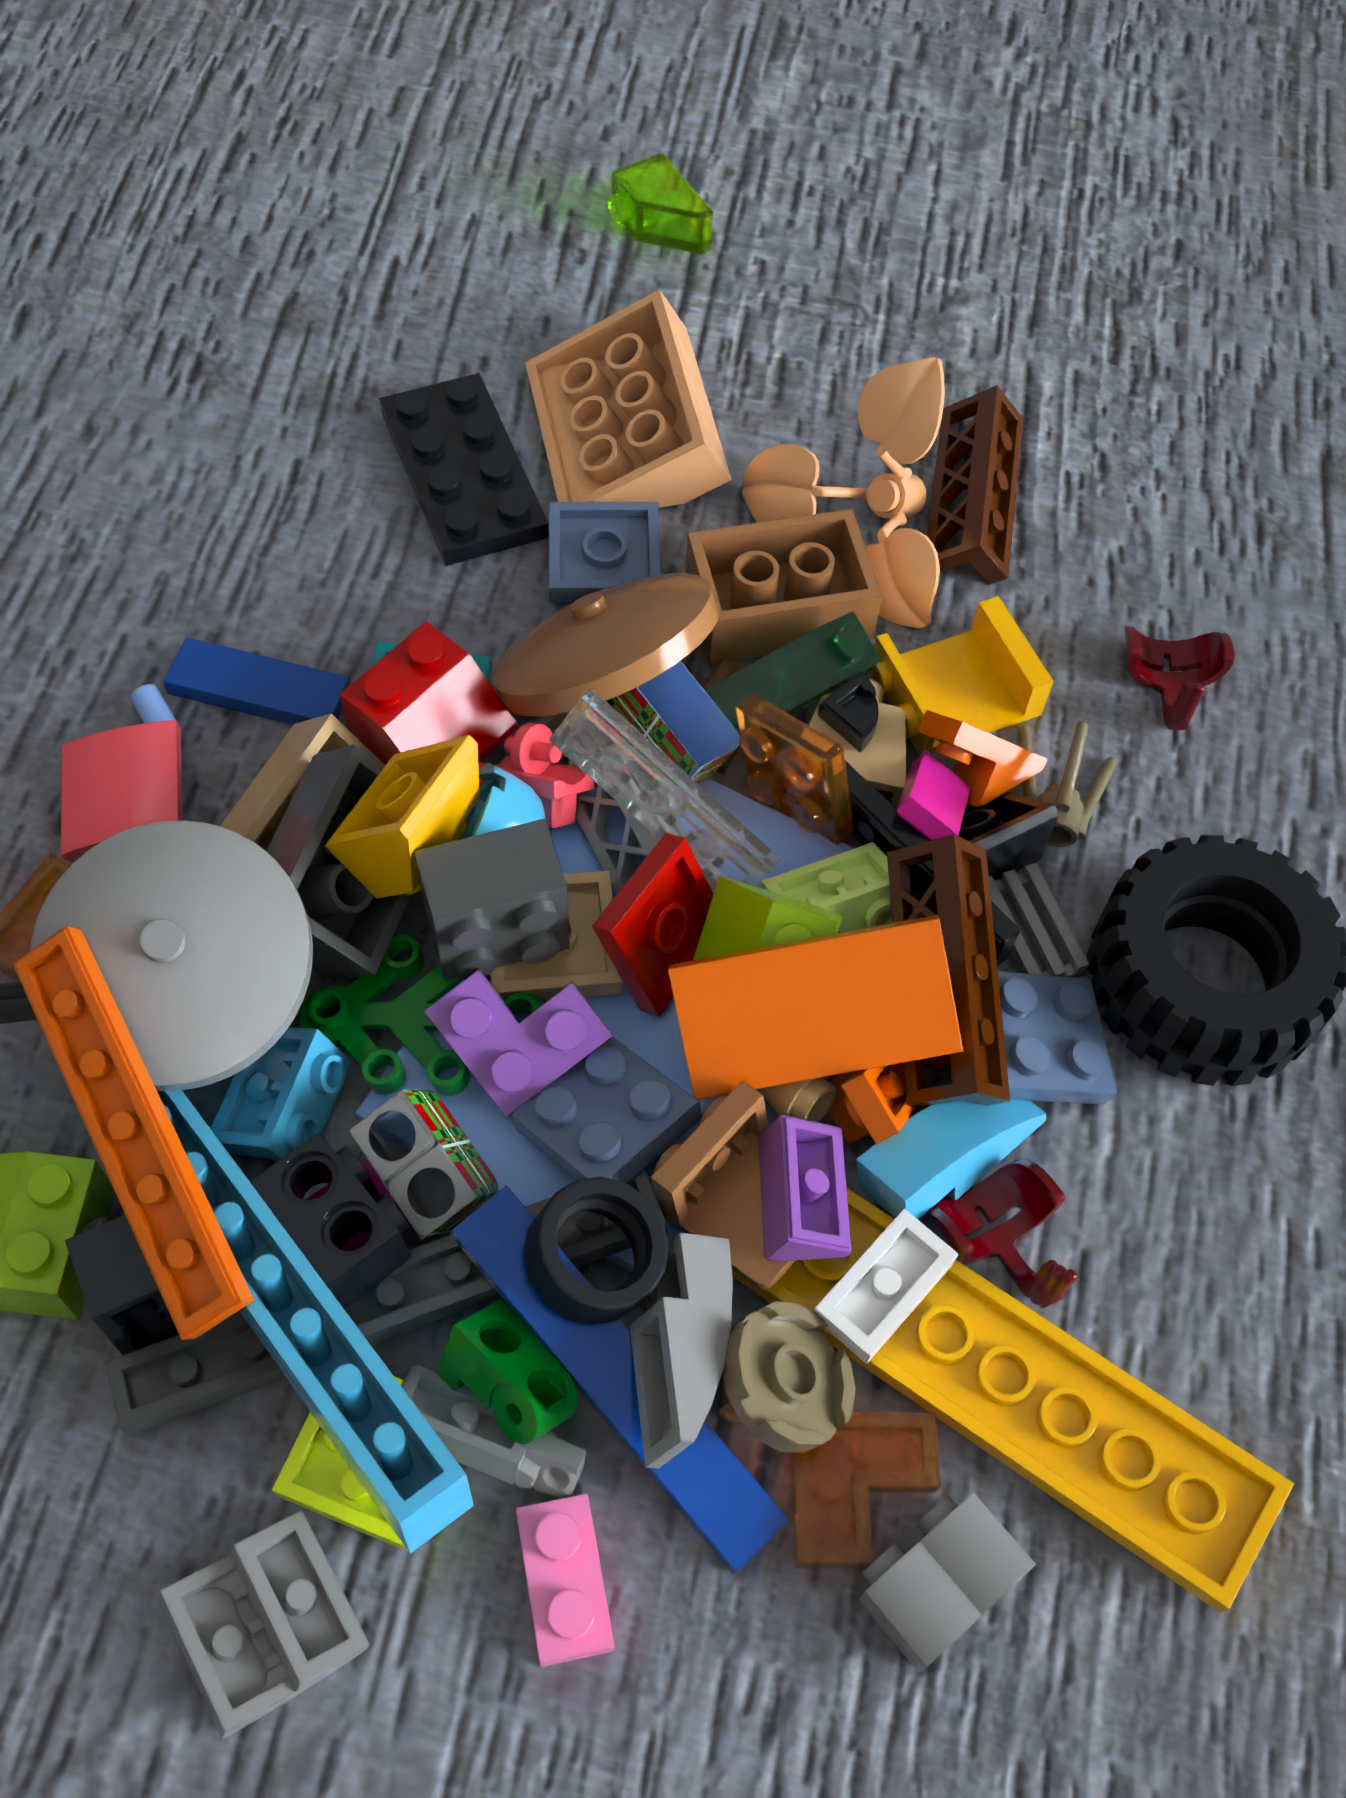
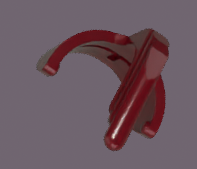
[1124,626,1235,731]
[929,1159,1078,1308]

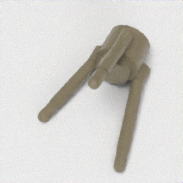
[1019,721,1117,847]

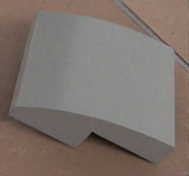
[158,1510,370,1740]

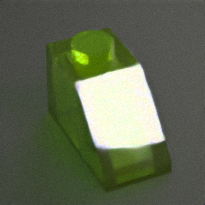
[608,153,713,254]

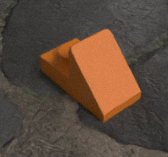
[918,710,1047,807]
[828,1063,917,1144]

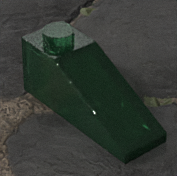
[705,611,882,741]

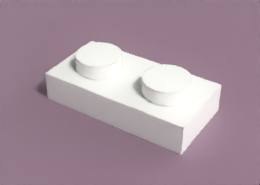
[814,1208,959,1364]

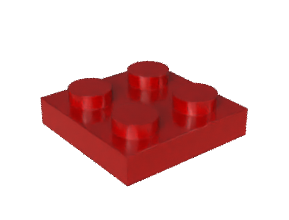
[591,833,714,1017]

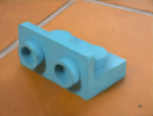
[211,1027,350,1162]

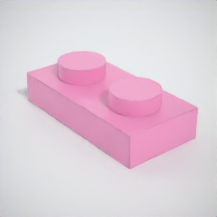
[516,1494,615,1667]

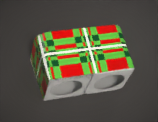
[348,1089,498,1240]

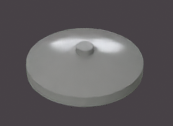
[30,820,313,1091]

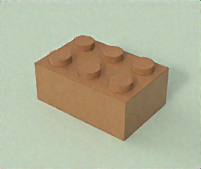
[685,509,882,664]

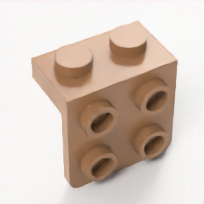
[651,1080,848,1290]

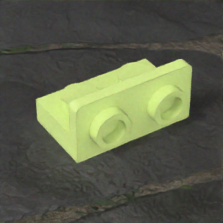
[761,842,892,933]

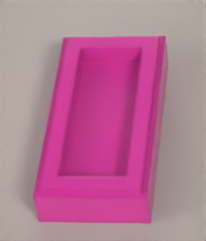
[896,750,971,841]

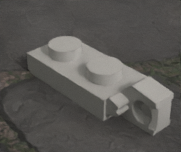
[401,1364,587,1498]

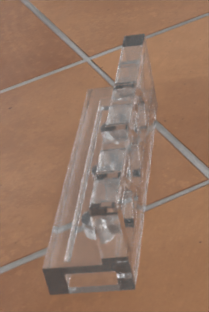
[549,689,781,889]

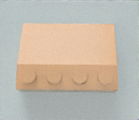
[525,289,732,508]

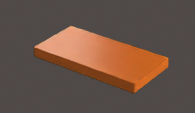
[668,915,964,1100]

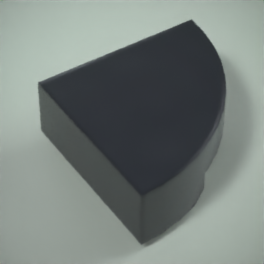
[818,671,878,752]

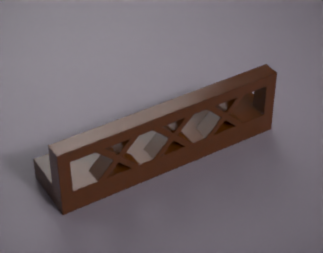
[927,385,1024,585]
[887,834,1010,1108]

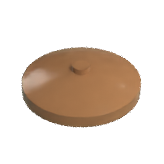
[492,573,719,716]

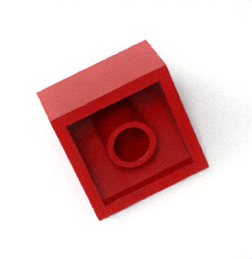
[339,621,517,765]

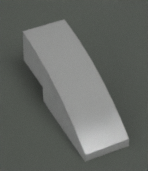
[630,1233,733,1469]

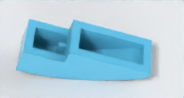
[856,1099,1046,1220]

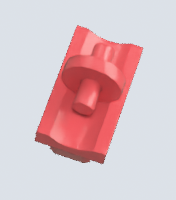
[478,722,595,828]

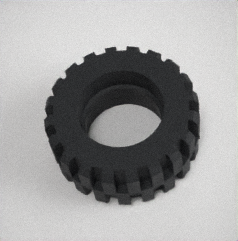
[1087,835,1346,1086]

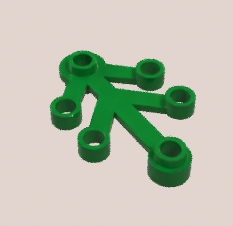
[300,935,543,1096]

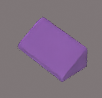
[759,1115,851,1261]

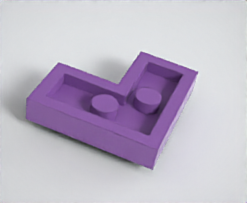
[424,969,613,1117]

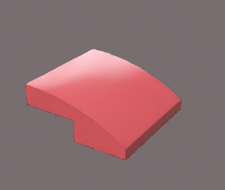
[61,720,183,860]

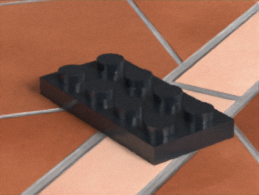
[379,373,549,566]

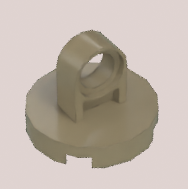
[719,1301,856,1453]

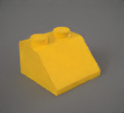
[325,735,480,899]

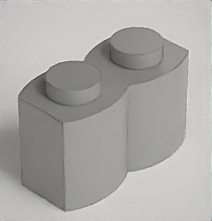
[858,1492,1036,1674]

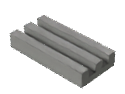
[989,863,1089,978]

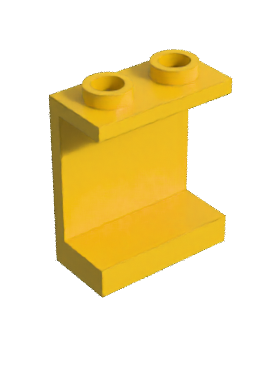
[867,596,1054,756]

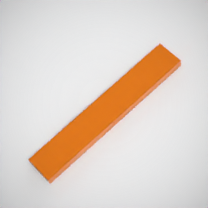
[13,926,255,1340]

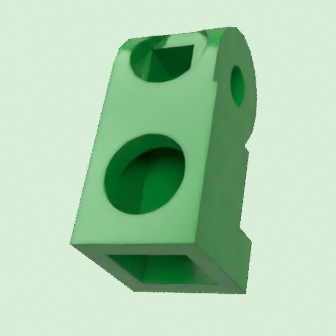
[436,1299,578,1444]

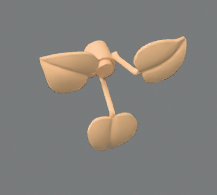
[742,357,945,628]

